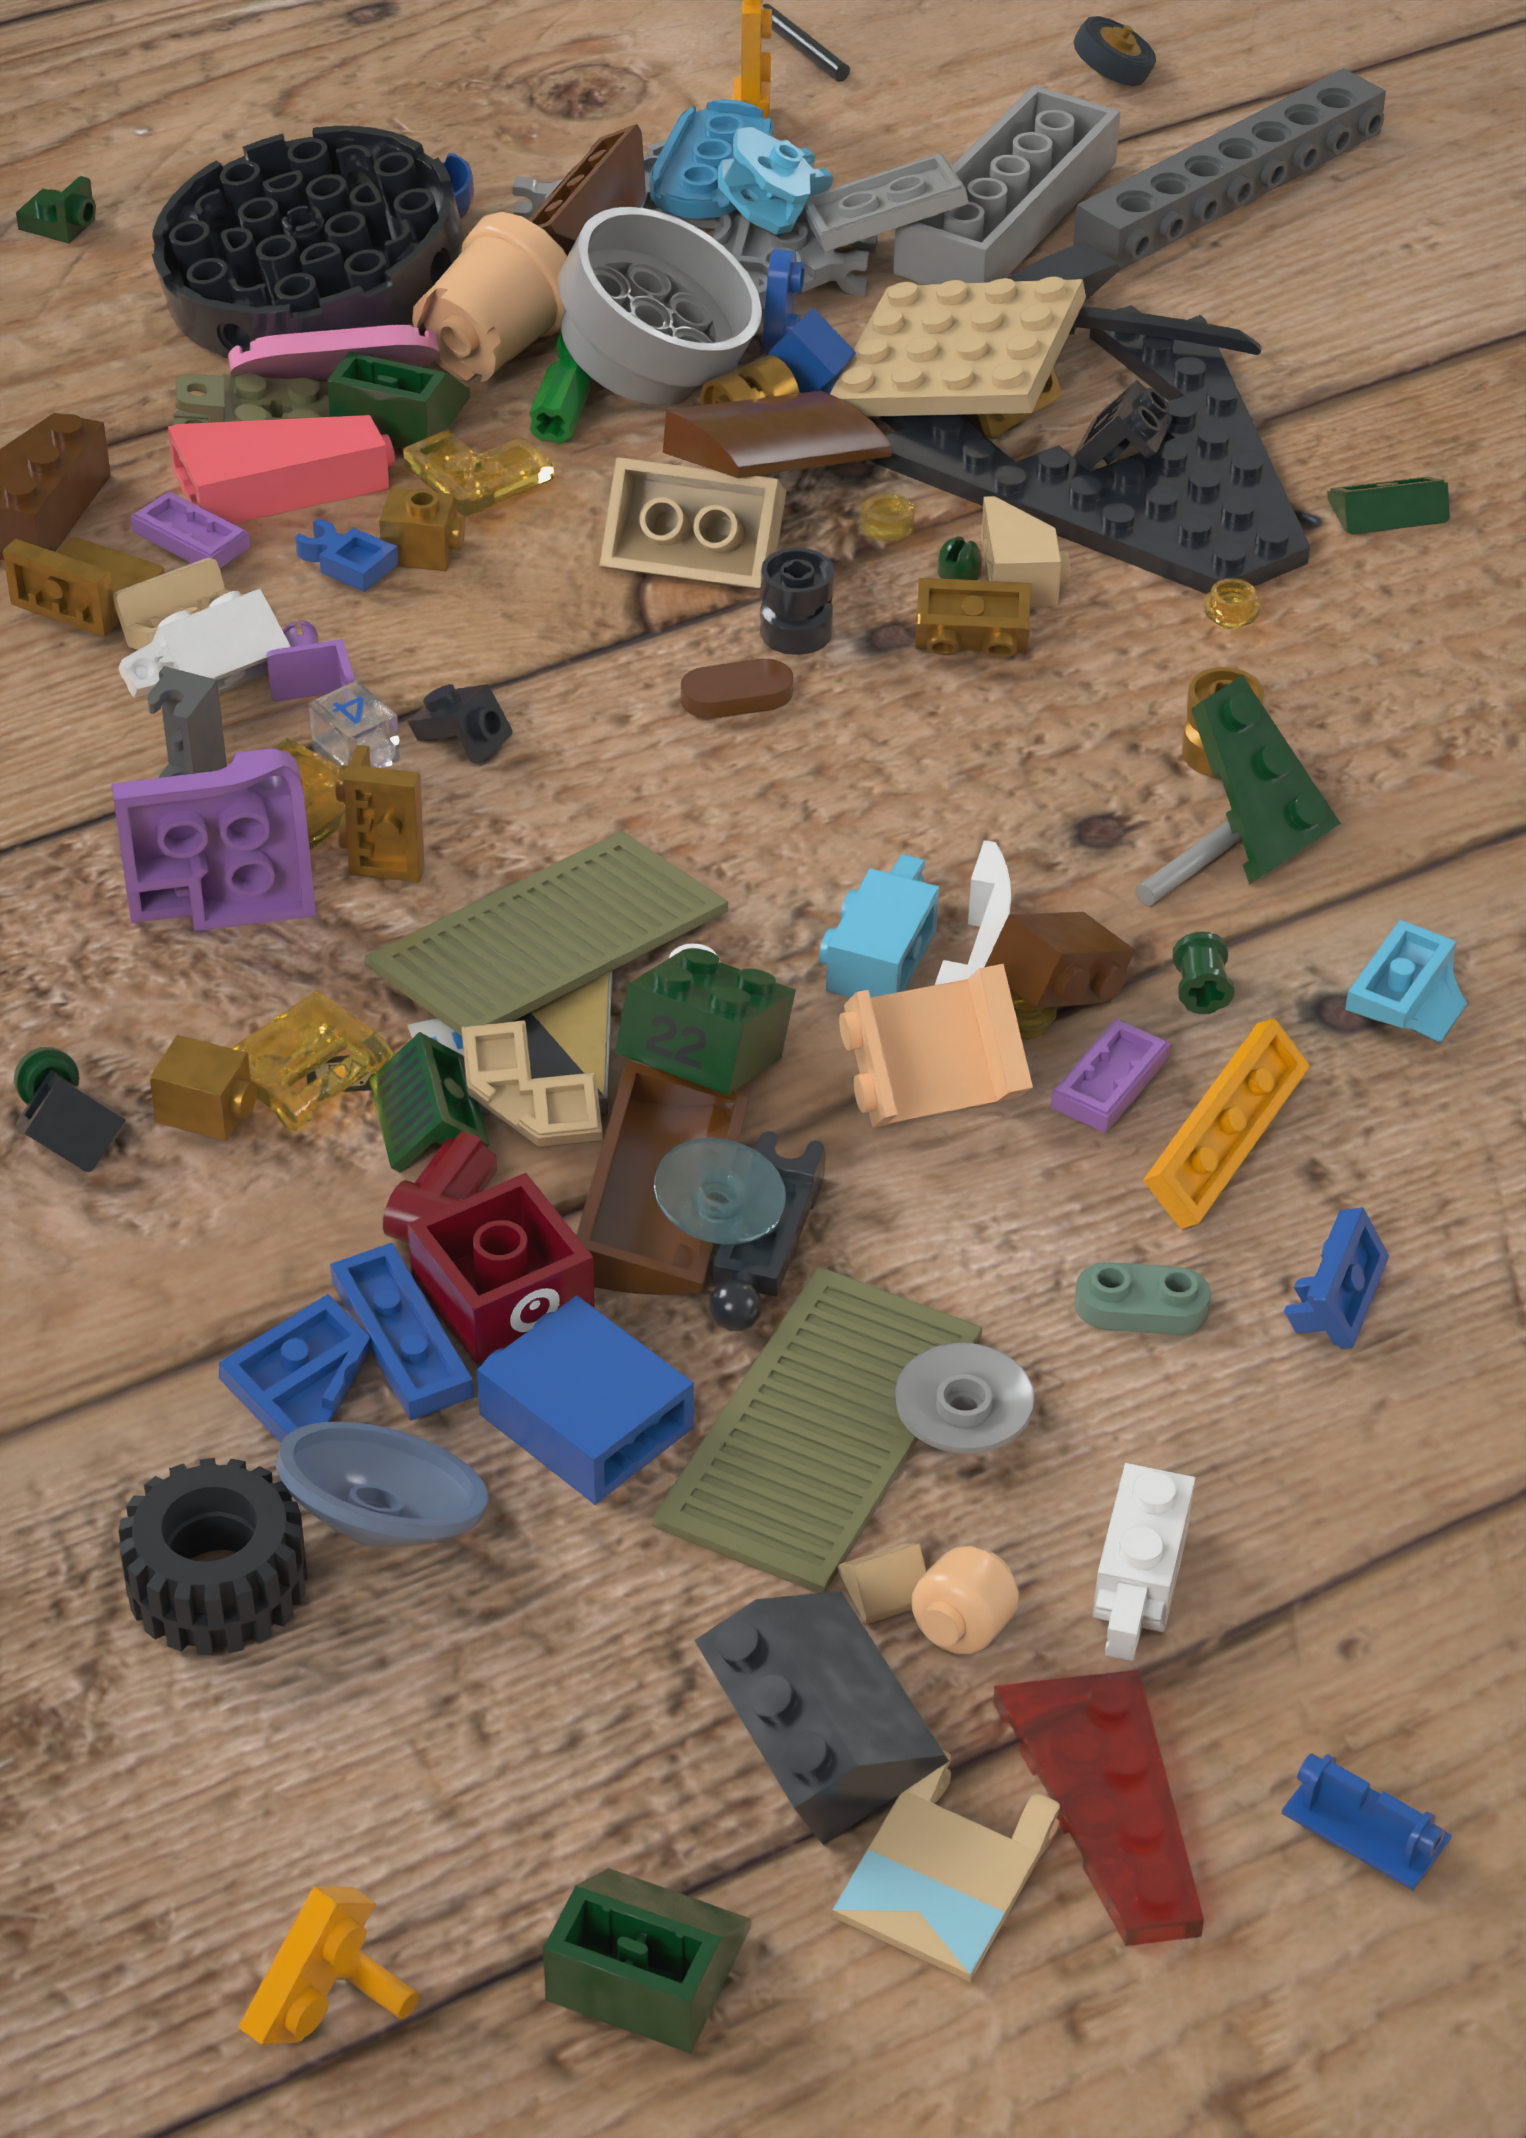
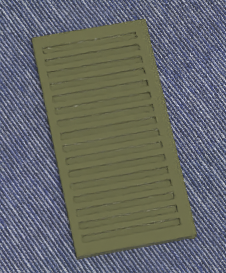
[365,831,728,1036]
[652,1266,982,1593]

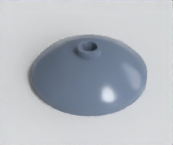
[276,1422,488,1547]

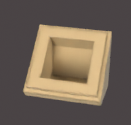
[838,1543,926,1625]

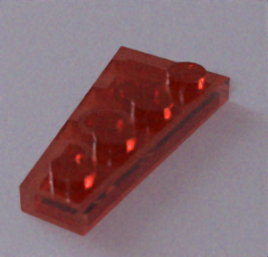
[993,1670,1204,1946]

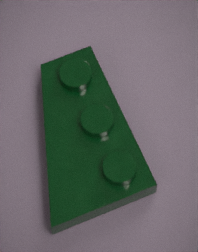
[1191,675,1341,884]

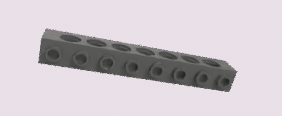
[1073,68,1386,270]

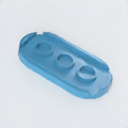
[650,99,774,219]

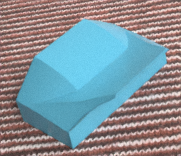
[1345,920,1467,1043]

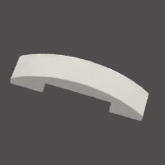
[935,840,1011,985]

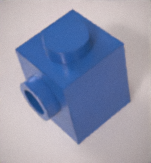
[764,308,856,394]

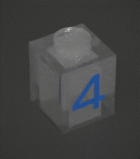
[309,680,400,770]

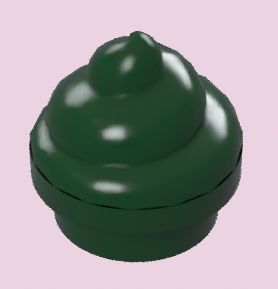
[14,1047,80,1105]

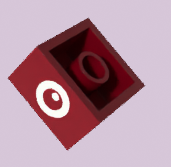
[408,1173,595,1365]

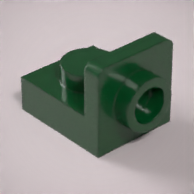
[16,176,96,244]

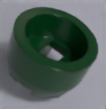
[937,536,982,580]

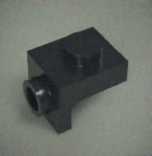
[407,684,513,763]

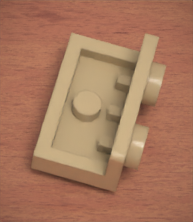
[113,558,244,650]

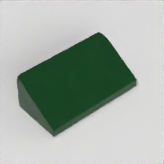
[1327,476,1450,534]

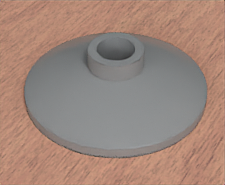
[895,1343,1034,1454]

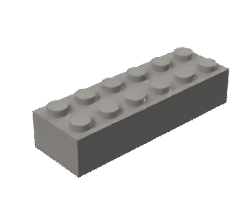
[893,85,1121,285]

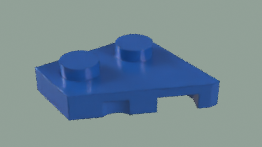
[219,1294,370,1443]

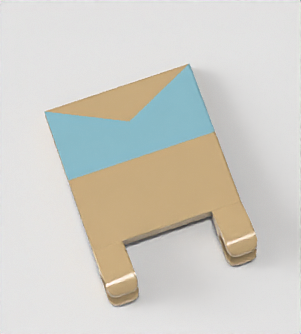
[832,1750,1060,1982]

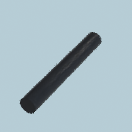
[763,4,850,82]

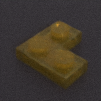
[403,430,554,517]

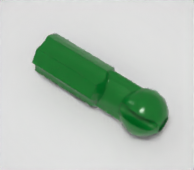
[529,332,591,445]

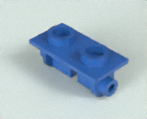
[1281,1753,1452,1891]

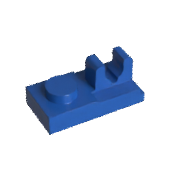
[1284,1207,1389,1349]

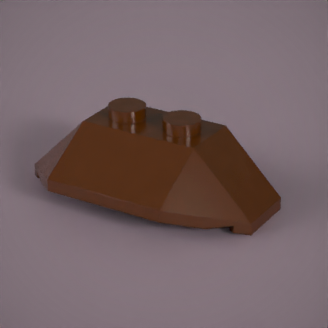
[528,124,646,256]

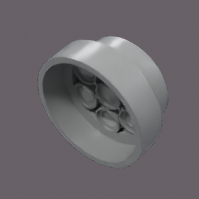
[558,207,762,405]

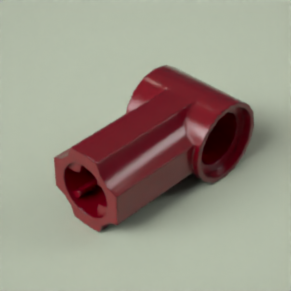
[382,1131,497,1244]

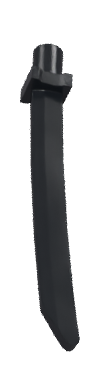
[1069,306,1262,355]

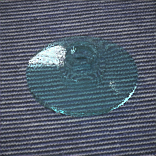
[654,1138,786,1245]

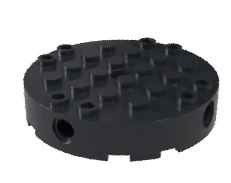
[152,126,464,358]

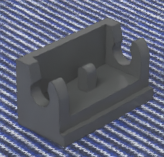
[147,666,227,778]

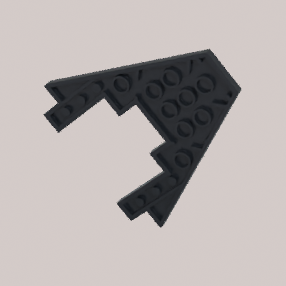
[869,305,1310,600]

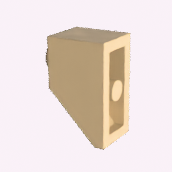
[981,496,1070,607]

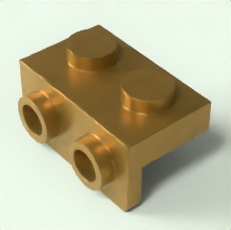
[915,578,1031,658]

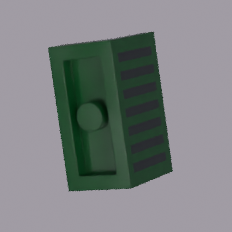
[369,1032,490,1173]

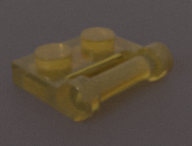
[232,990,394,1132]

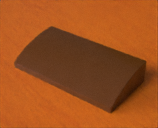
[663,391,893,478]
[576,1060,750,1295]

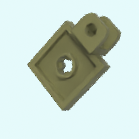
[173,373,330,425]

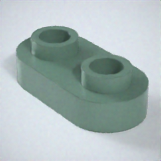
[1074,1262,1211,1335]

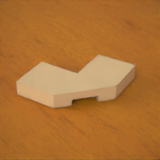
[461,1021,603,1147]

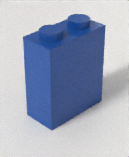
[477,1296,694,1505]

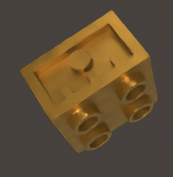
[3,537,164,637]

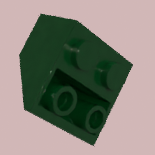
[327,352,470,455]
[543,1868,751,2054]

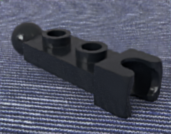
[709,1131,826,1332]

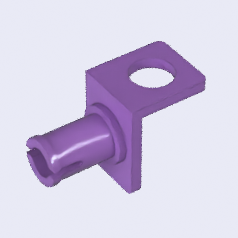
[266,621,357,723]

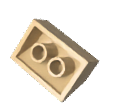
[599,457,787,590]

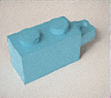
[819,854,939,998]

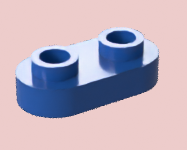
[763,249,805,353]

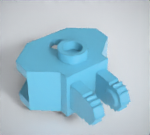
[718,127,834,235]

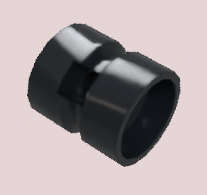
[760,547,834,655]

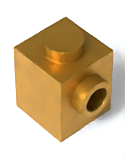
[379,488,465,571]
[149,1034,257,1141]

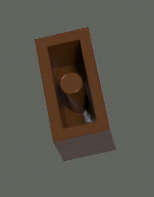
[985,912,1136,1008]

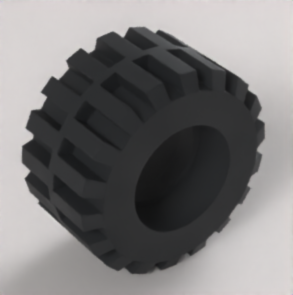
[118,1458,308,1655]

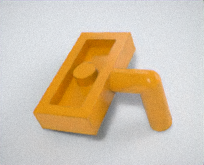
[238,1886,420,2045]

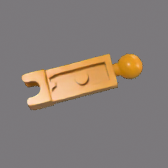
[732,0,772,119]

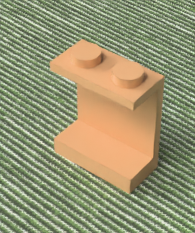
[839,964,1033,1128]

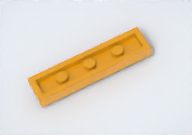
[1143,1018,1310,1229]

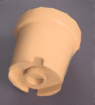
[412,212,567,382]

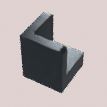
[15,1070,126,1172]

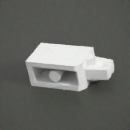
[118,589,291,698]
[1093,1463,1195,1661]

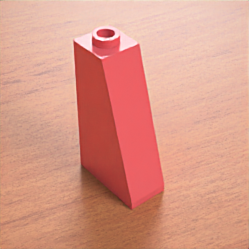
[168,415,395,524]

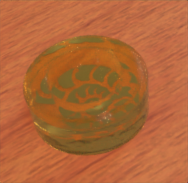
[860,493,915,542]

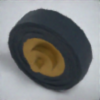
[1073,16,1156,86]

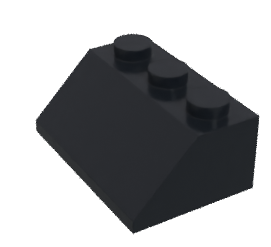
[694,1591,949,1845]

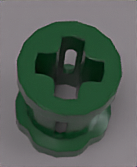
[1172,931,1234,1014]

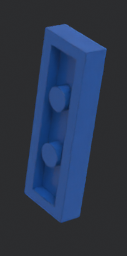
[330,1243,474,1421]

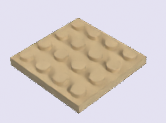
[830,277,1086,416]

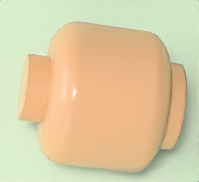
[912,1546,1019,1655]

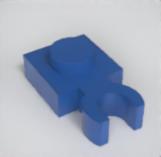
[295,519,398,592]

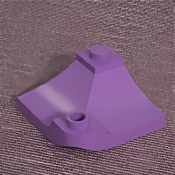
[112,749,316,931]

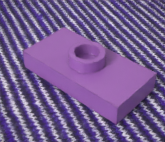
[131,491,250,569]
[1051,1019,1171,1133]

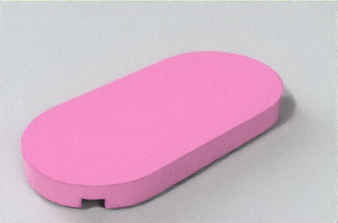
[228,325,440,380]

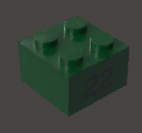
[615,948,796,1095]

